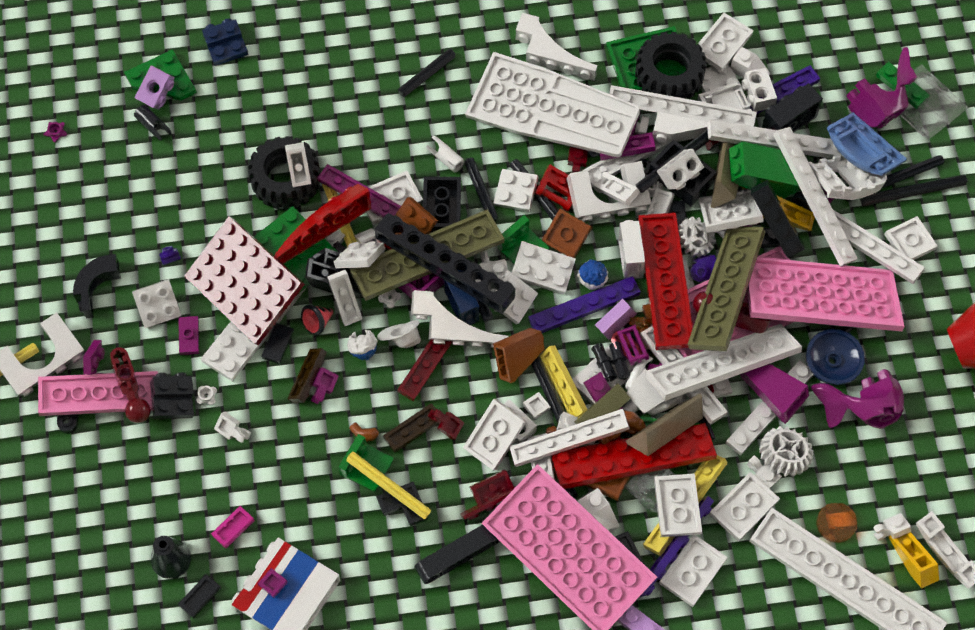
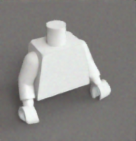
[623,356,687,415]

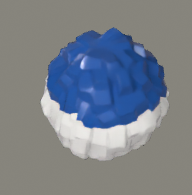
[577,260,608,290]
[347,330,378,360]

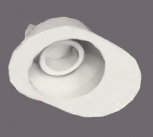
[377,320,421,348]

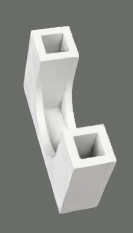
[567,161,651,222]
[0,312,84,397]

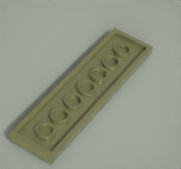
[349,209,504,301]
[687,227,765,351]

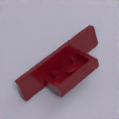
[460,469,517,520]

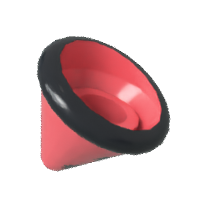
[301,304,333,335]

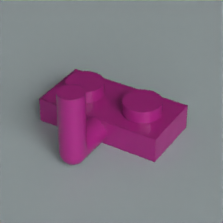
[83,340,105,375]

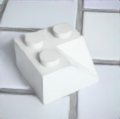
[577,488,620,533]

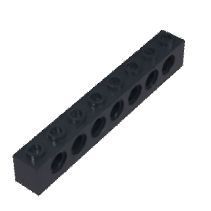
[374,213,516,314]

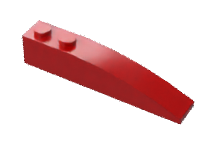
[274,184,372,264]

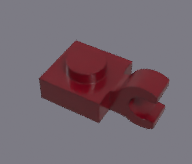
[568,146,588,173]
[428,409,464,439]

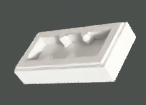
[646,188,675,215]

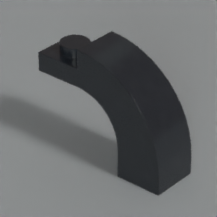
[73,254,121,319]

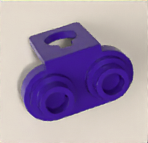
[690,255,717,282]

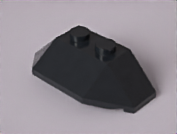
[305,248,364,298]

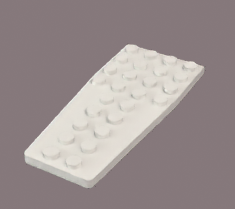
[465,52,640,157]

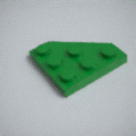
[124,49,197,101]

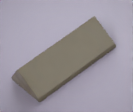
[711,142,738,208]
[626,393,703,456]

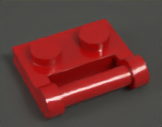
[535,164,572,211]

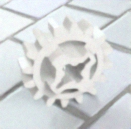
[678,217,716,258]

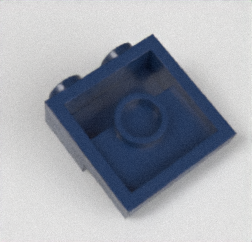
[202,18,249,66]

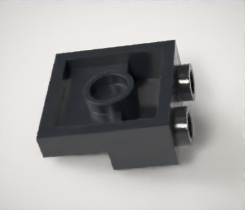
[150,372,194,419]

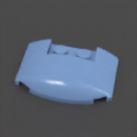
[827,113,907,176]

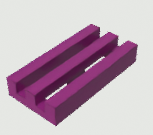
[617,325,649,366]

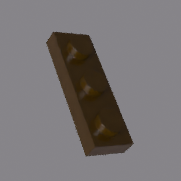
[287,348,327,403]
[383,403,439,453]

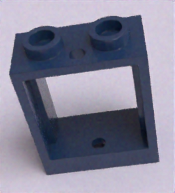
[443,270,479,325]

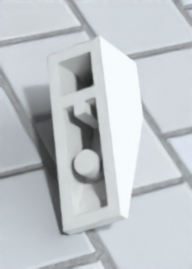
[653,112,708,143]

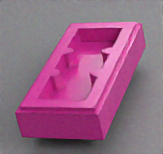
[211,506,255,549]

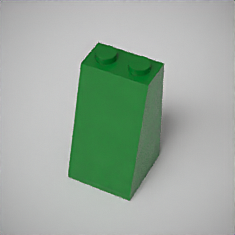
[729,141,801,199]

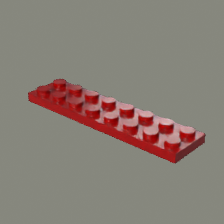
[638,213,693,350]
[551,423,717,489]

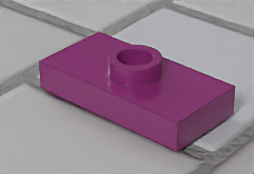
[179,316,199,355]

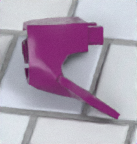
[846,47,917,128]
[811,369,904,429]

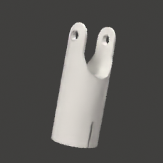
[426,136,465,173]

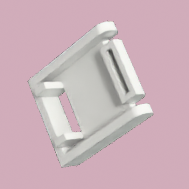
[698,82,752,111]

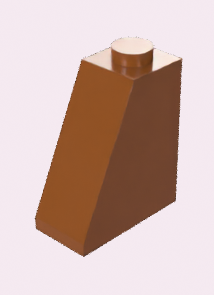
[493,328,545,383]

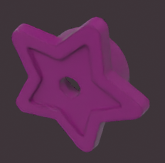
[43,122,67,143]

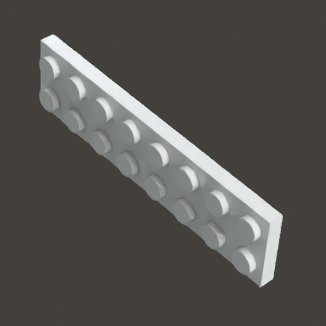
[645,324,802,401]

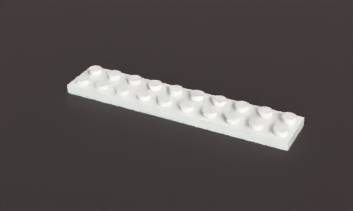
[201,230,345,382]
[749,508,947,630]

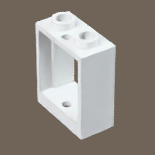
[618,220,645,279]

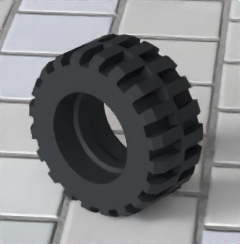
[635,32,707,99]
[248,136,321,210]

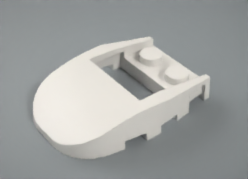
[809,155,887,200]

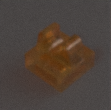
[629,317,652,335]

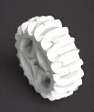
[759,426,814,477]

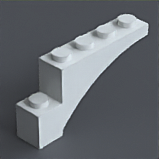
[515,13,597,81]
[411,290,508,348]

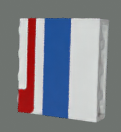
[232,537,340,630]

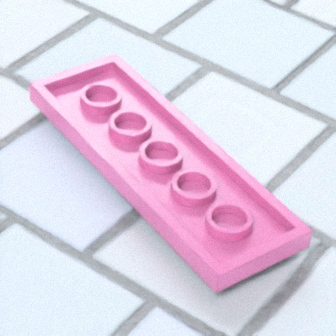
[38,371,158,416]

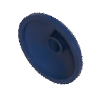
[806,329,865,385]

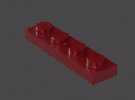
[397,340,453,402]

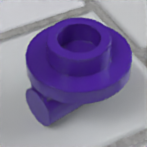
[159,246,181,265]

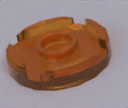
[816,503,857,543]

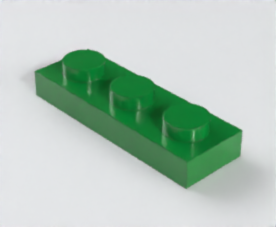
[876,62,930,109]

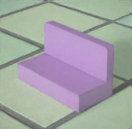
[595,299,637,340]

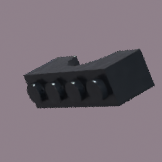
[751,180,805,258]

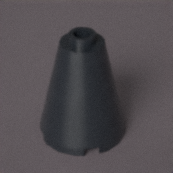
[150,536,191,579]

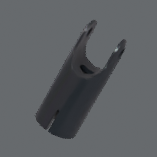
[134,105,172,141]

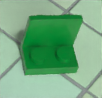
[497,215,549,264]
[338,434,393,492]

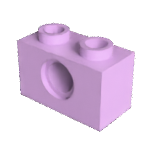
[135,66,175,110]

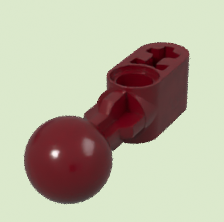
[693,291,771,333]
[110,347,151,423]

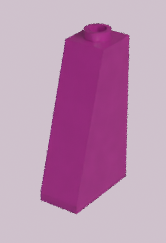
[740,364,809,424]

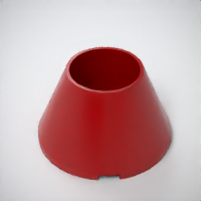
[946,302,975,369]

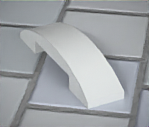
[916,511,975,589]

